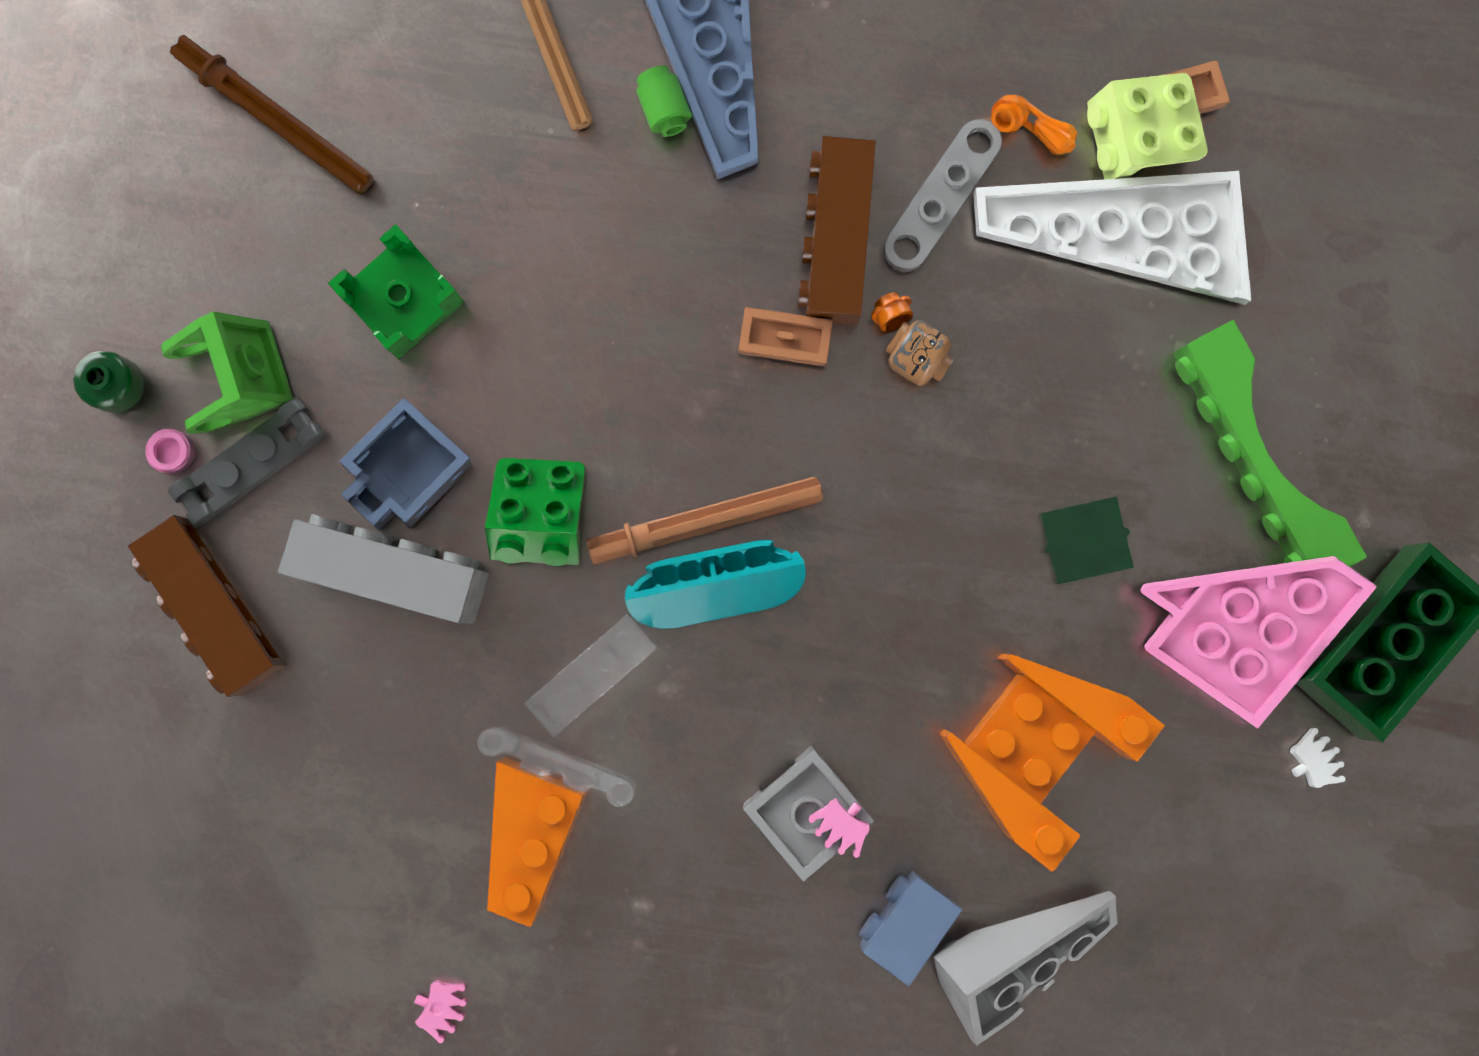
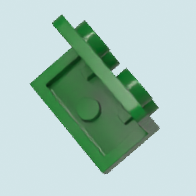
[485,458,585,566]

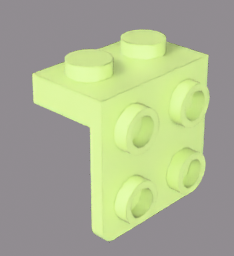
[1087,73,1208,179]

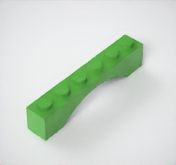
[1173,320,1367,567]

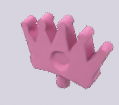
[809,798,870,858]
[414,980,468,1043]

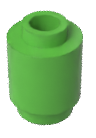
[636,65,692,137]

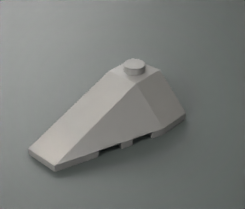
[934,891,1118,1046]

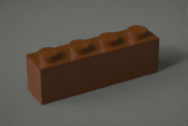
[798,136,876,325]
[128,515,287,697]

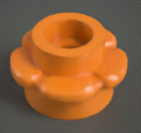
[871,292,914,332]

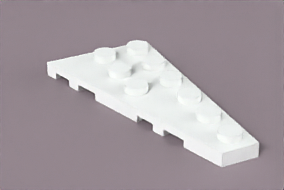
[973,171,1251,305]

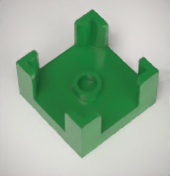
[328,224,464,360]

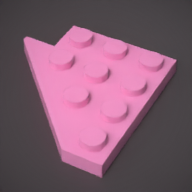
[1141,556,1377,728]

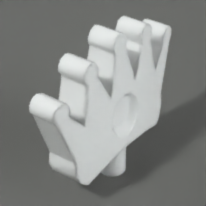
[1290,728,1346,788]

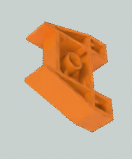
[939,654,1165,872]

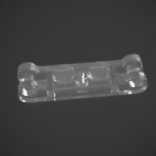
[477,726,636,807]

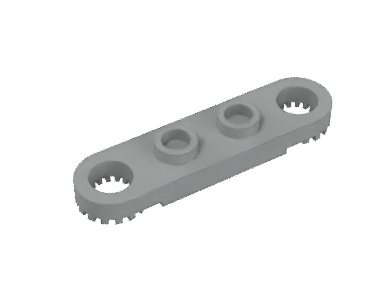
[884,119,1002,273]

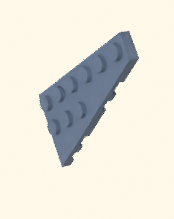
[645,0,758,179]

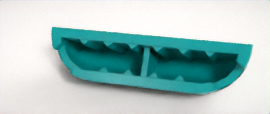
[625,540,806,629]

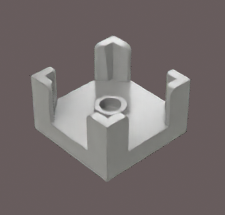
[743,746,874,882]

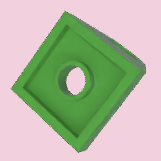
[160,311,293,434]

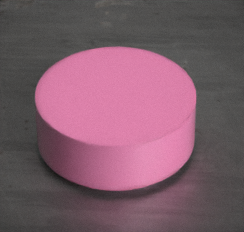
[145,429,196,475]

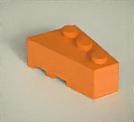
[487,757,588,928]

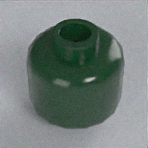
[73,350,145,413]

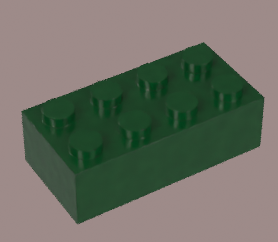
[1296,542,1479,743]

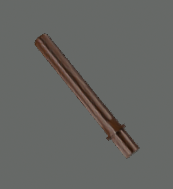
[170,35,374,194]

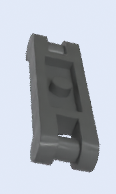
[168,397,326,528]

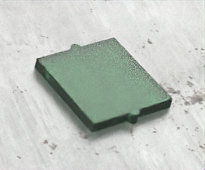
[1040,496,1134,585]

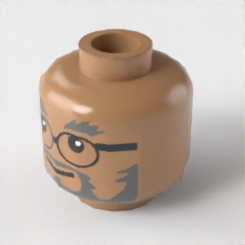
[885,320,954,386]

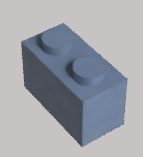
[859,870,962,986]

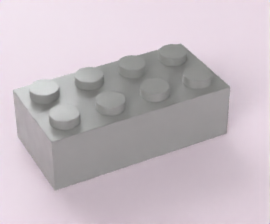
[277,514,490,624]

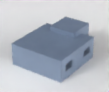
[339,398,473,531]

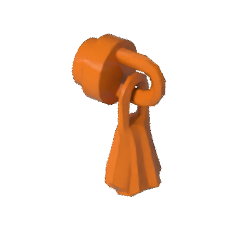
[991,94,1078,155]

